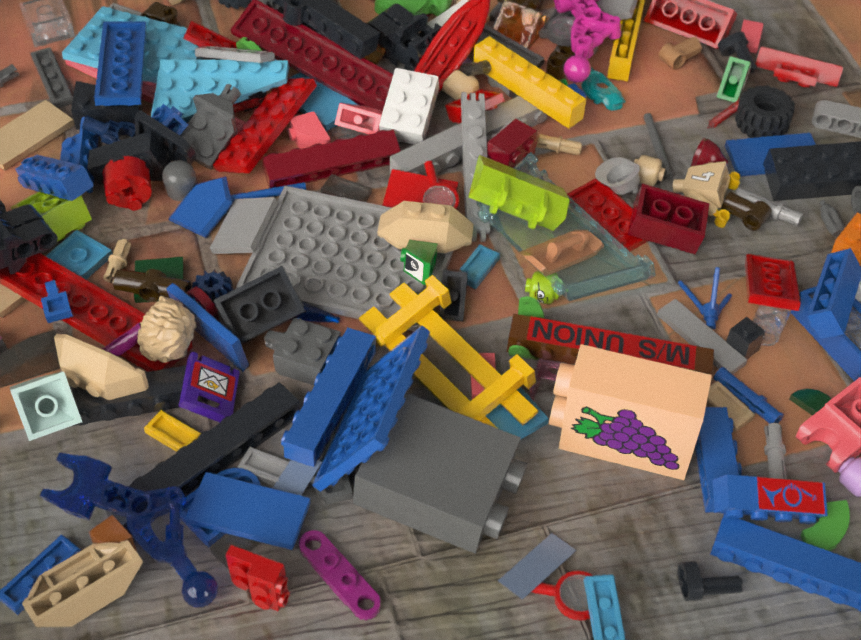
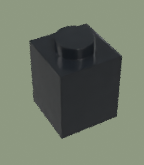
[726,317,766,359]

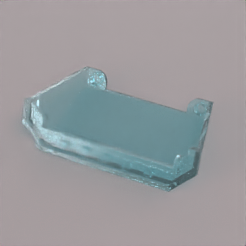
[476,152,655,301]

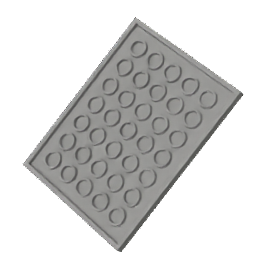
[236,186,454,331]

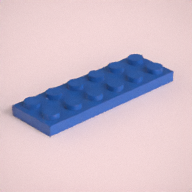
[94,21,147,106]

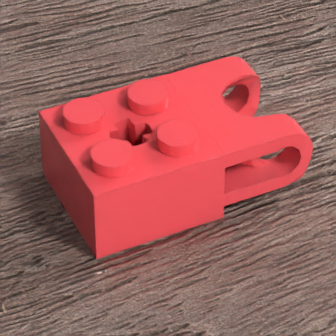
[795,377,861,473]

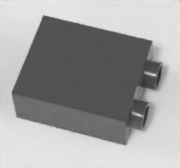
[353,393,528,554]

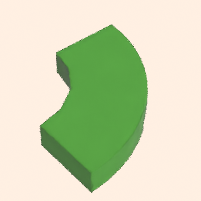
[801,500,850,552]

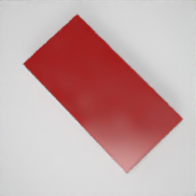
[567,178,648,256]
[745,254,801,311]

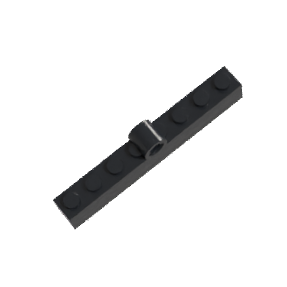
[272,0,380,59]

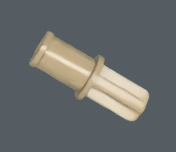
[537,134,582,155]
[103,239,131,284]

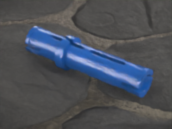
[713,367,784,424]

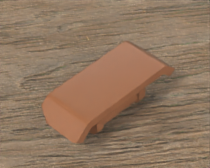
[519,229,604,276]

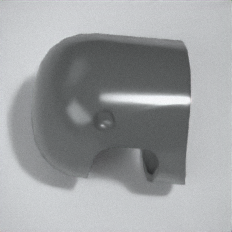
[162,160,198,201]

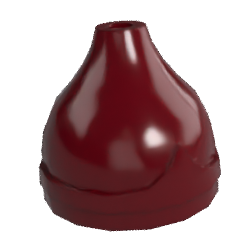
[691,138,728,166]

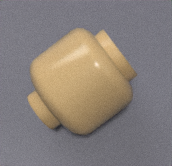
[634,155,666,187]

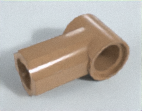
[659,36,702,70]

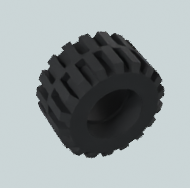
[735,85,795,138]

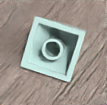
[10,371,82,441]

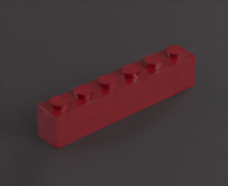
[263,129,401,188]

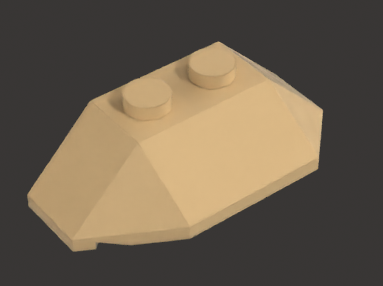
[377,201,474,253]
[54,334,149,400]
[22,540,143,627]

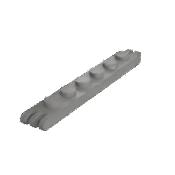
[461,92,490,242]

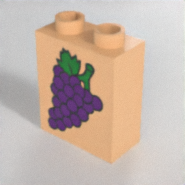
[549,344,712,480]

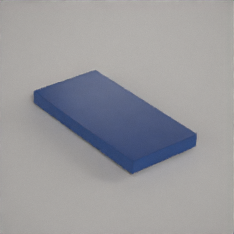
[725,133,816,176]
[166,283,249,372]
[185,472,311,550]

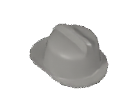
[595,157,640,195]

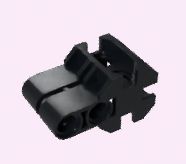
[366,3,441,71]
[0,204,58,275]

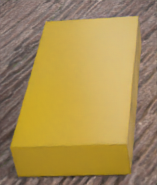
[144,410,201,452]

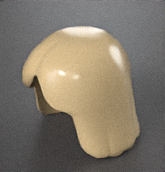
[441,70,479,100]

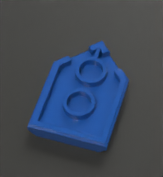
[168,176,232,238]

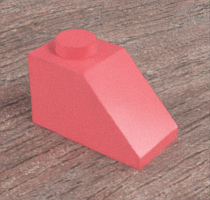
[335,103,383,134]
[287,111,331,149]

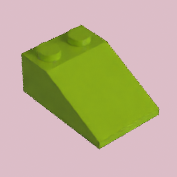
[11,192,92,241]

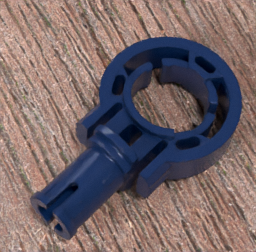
[82,115,136,144]

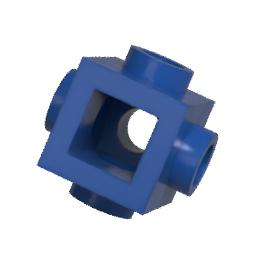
[152,104,188,135]

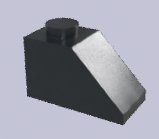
[439,268,468,321]

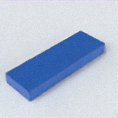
[0,534,81,615]

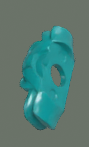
[581,67,626,111]

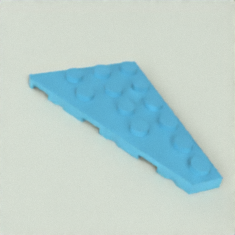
[151,59,289,123]

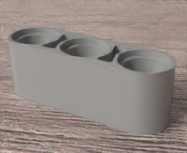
[812,100,861,138]

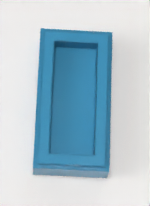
[459,244,500,289]

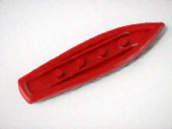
[414,0,490,93]

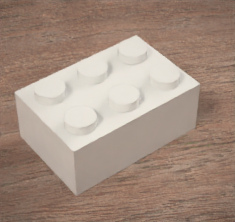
[379,68,439,145]

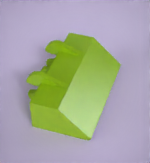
[468,155,570,231]

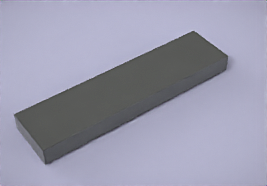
[30,47,73,108]

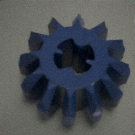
[192,269,234,307]

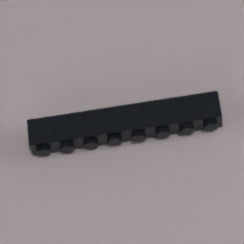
[103,382,300,536]

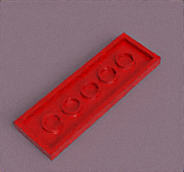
[213,78,317,174]

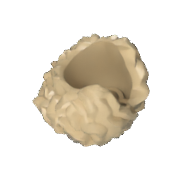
[137,296,196,363]

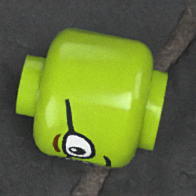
[525,271,561,305]

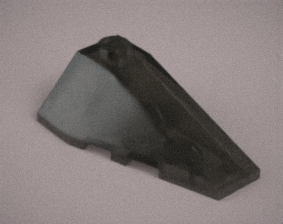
[0,327,61,388]

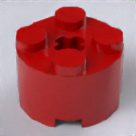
[103,156,152,211]

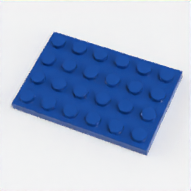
[312,325,430,492]

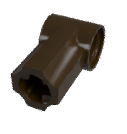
[721,191,772,231]

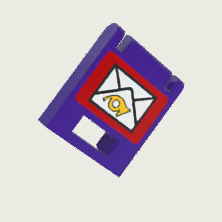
[179,351,239,422]

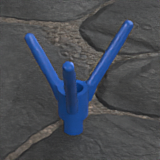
[678,267,732,330]

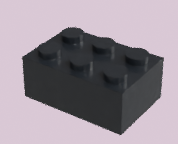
[214,266,307,345]

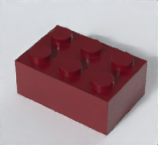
[628,183,709,255]

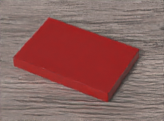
[382,169,459,208]

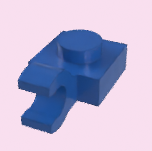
[41,280,73,323]

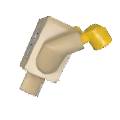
[673,162,740,228]

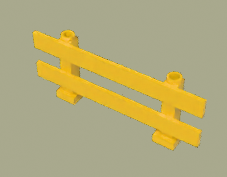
[359,275,538,428]

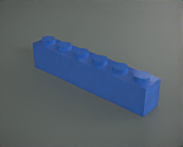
[281,328,376,467]
[710,514,861,612]

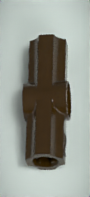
[113,269,192,302]

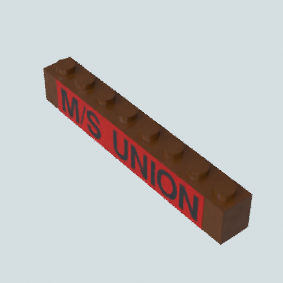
[506,313,714,375]

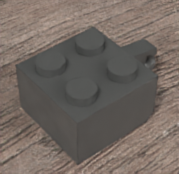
[265,317,341,385]

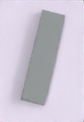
[195,46,275,63]
[657,299,747,374]

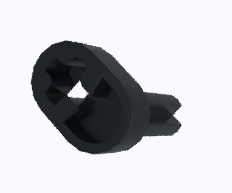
[718,31,757,74]
[677,561,743,601]

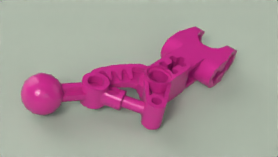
[554,0,621,83]

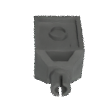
[180,84,241,170]

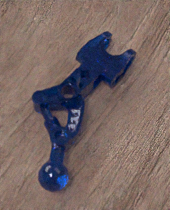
[40,453,218,608]

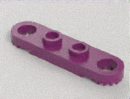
[299,530,381,621]

